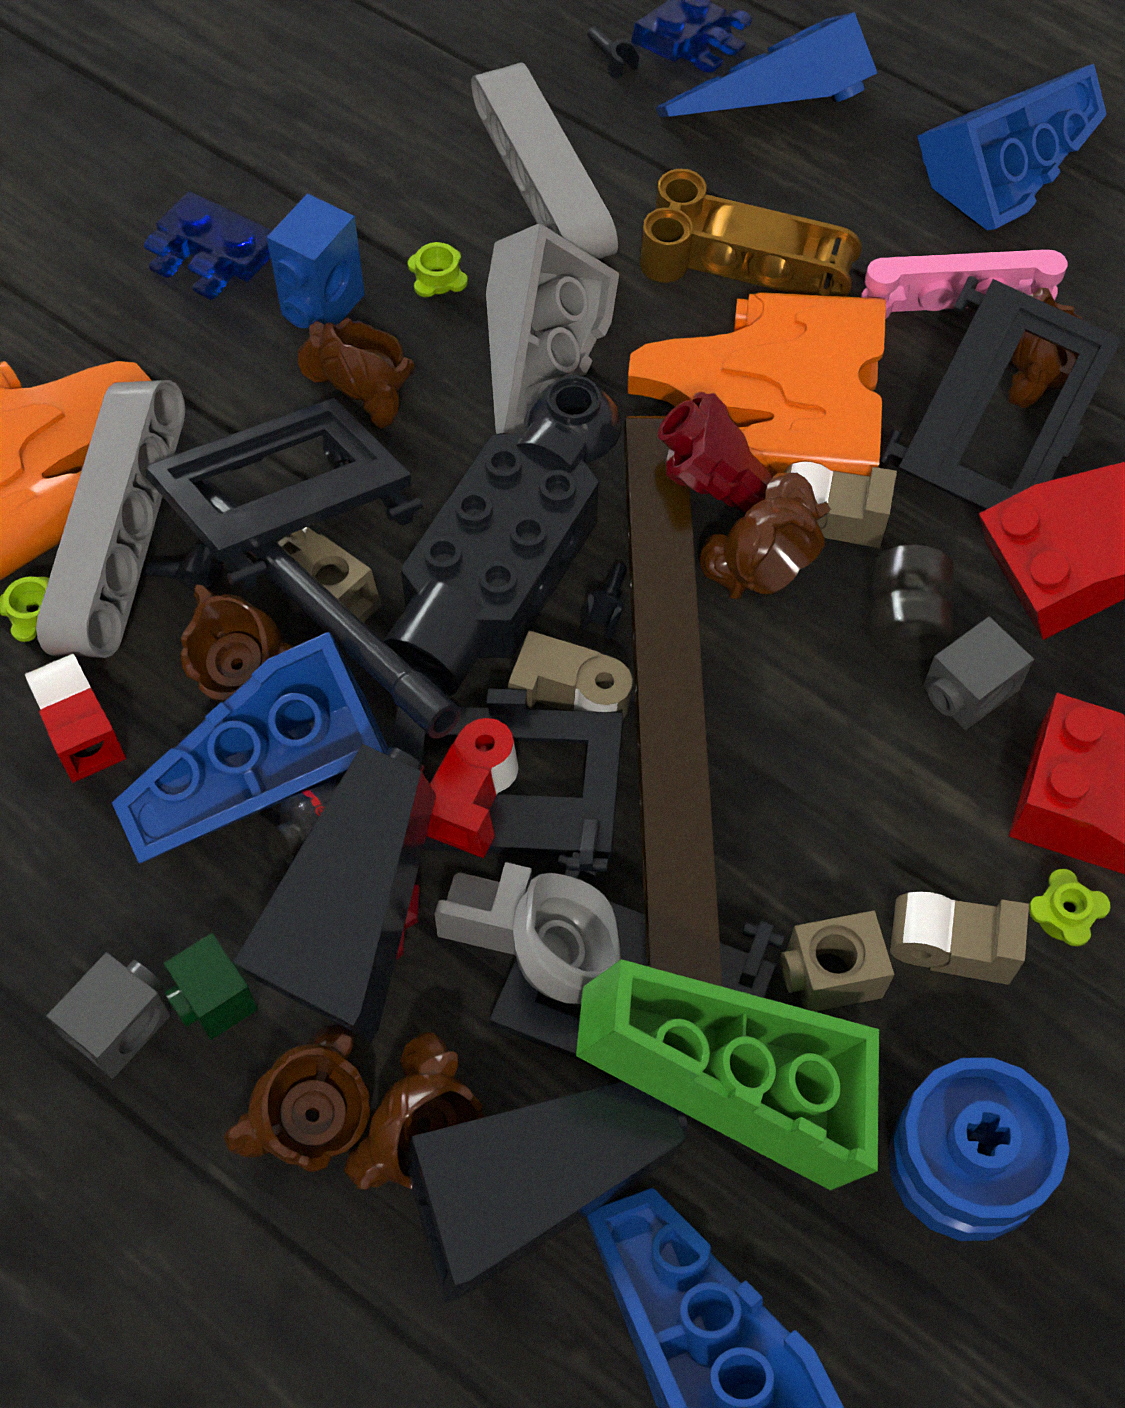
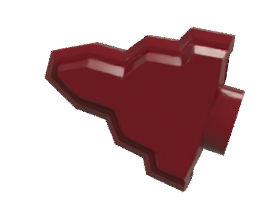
[658,392,773,512]

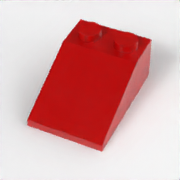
[979,462,1125,640]
[1008,693,1125,875]

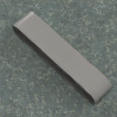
[471,62,618,259]
[36,380,185,658]

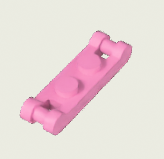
[861,250,1068,319]

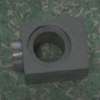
[923,616,1034,730]
[46,952,170,1079]

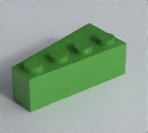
[576,959,879,1190]

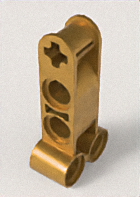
[640,169,862,297]

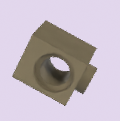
[780,910,894,1012]

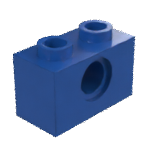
[267,193,365,329]

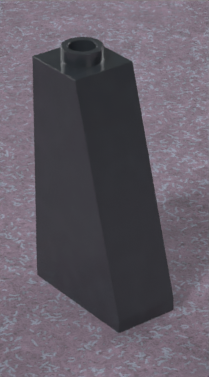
[233,744,436,1042]
[404,1081,687,1304]

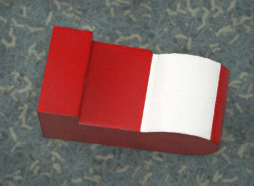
[25,654,126,783]
[426,718,519,859]

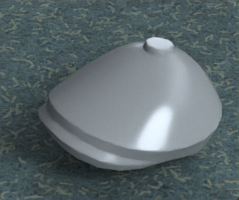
[513,873,621,1004]

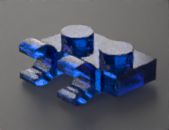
[631,0,753,72]
[144,191,272,300]

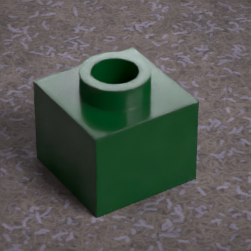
[164,933,258,1040]

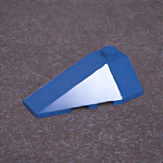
[655,12,878,117]
[917,64,1107,231]
[112,632,388,864]
[586,1188,844,1408]

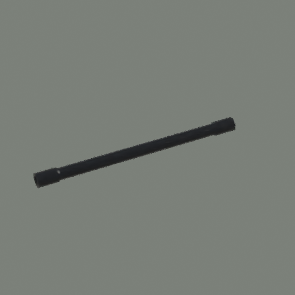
[174,449,461,738]

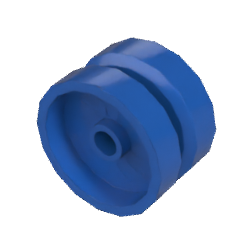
[888,1058,1070,1241]

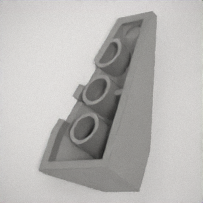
[486,223,619,435]

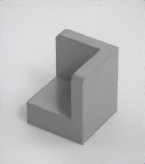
[434,862,532,955]

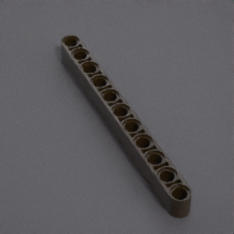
[624,416,723,987]

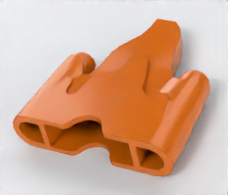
[627,292,886,477]
[0,361,151,581]

